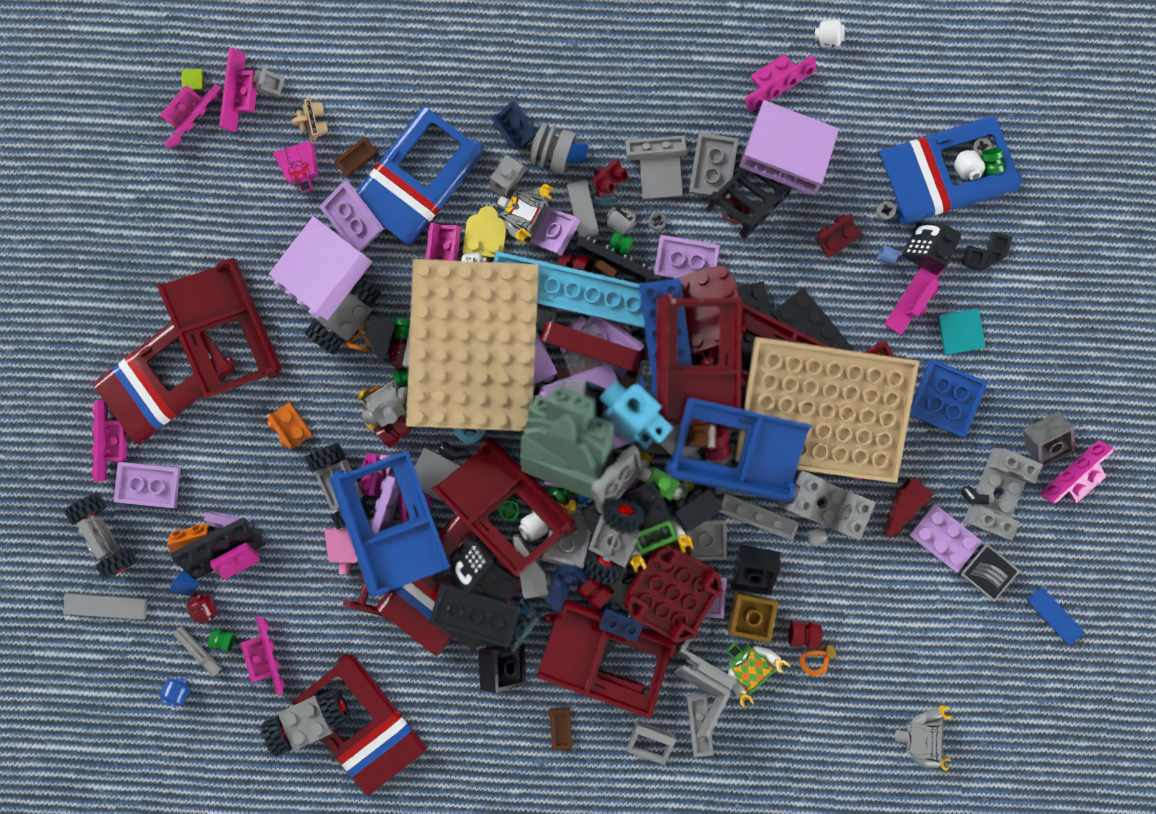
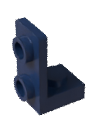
[546,565,588,613]

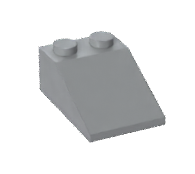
[513,533,552,599]

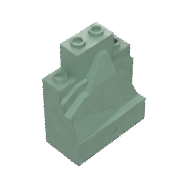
[520,386,613,500]

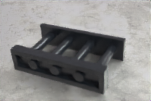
[706,168,793,239]

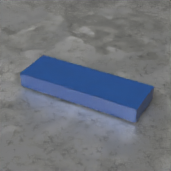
[1026,587,1085,646]

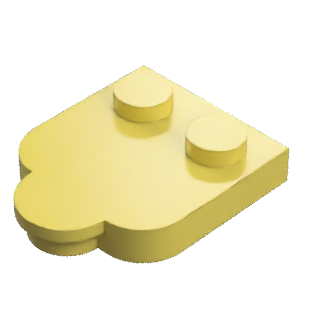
[463,206,507,258]

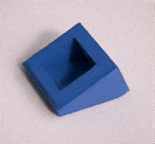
[565,142,588,163]
[169,572,199,596]

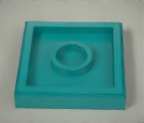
[937,308,986,355]

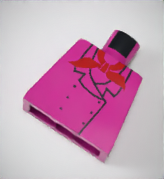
[273,141,319,193]

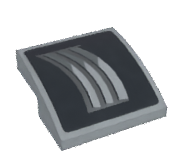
[961,544,1020,602]

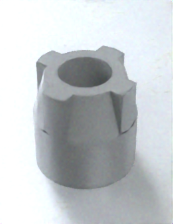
[807,527,828,547]

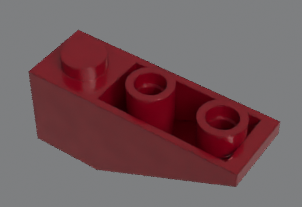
[883,477,933,539]

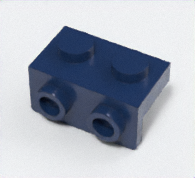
[491,101,538,149]
[599,602,644,642]

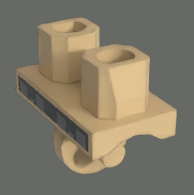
[292,99,328,141]

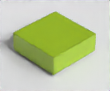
[181,69,204,91]

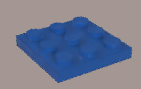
[909,359,988,438]

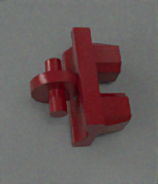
[591,159,629,198]

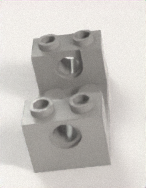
[963,448,1043,541]
[777,469,876,540]

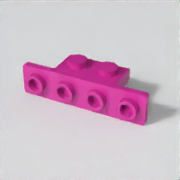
[219,48,257,132]
[745,54,817,113]
[160,83,221,149]
[884,267,944,335]
[91,400,127,482]
[1040,440,1114,504]
[240,616,285,696]

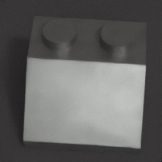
[1023,411,1075,469]

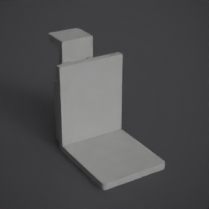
[674,638,735,739]

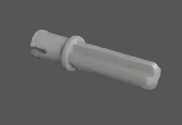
[173,626,223,677]

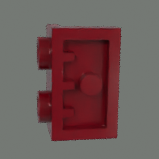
[814,214,863,259]

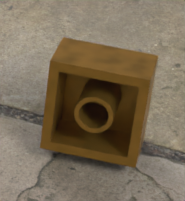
[727,591,778,643]

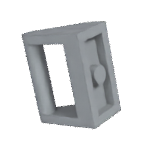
[626,720,676,765]

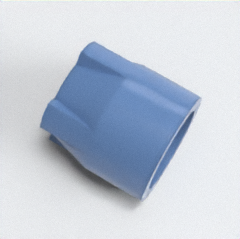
[877,245,900,265]

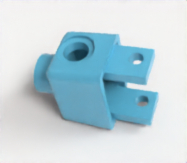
[599,381,673,450]

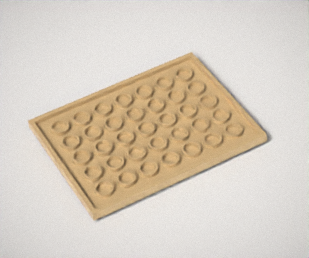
[406,259,539,431]
[735,337,919,483]

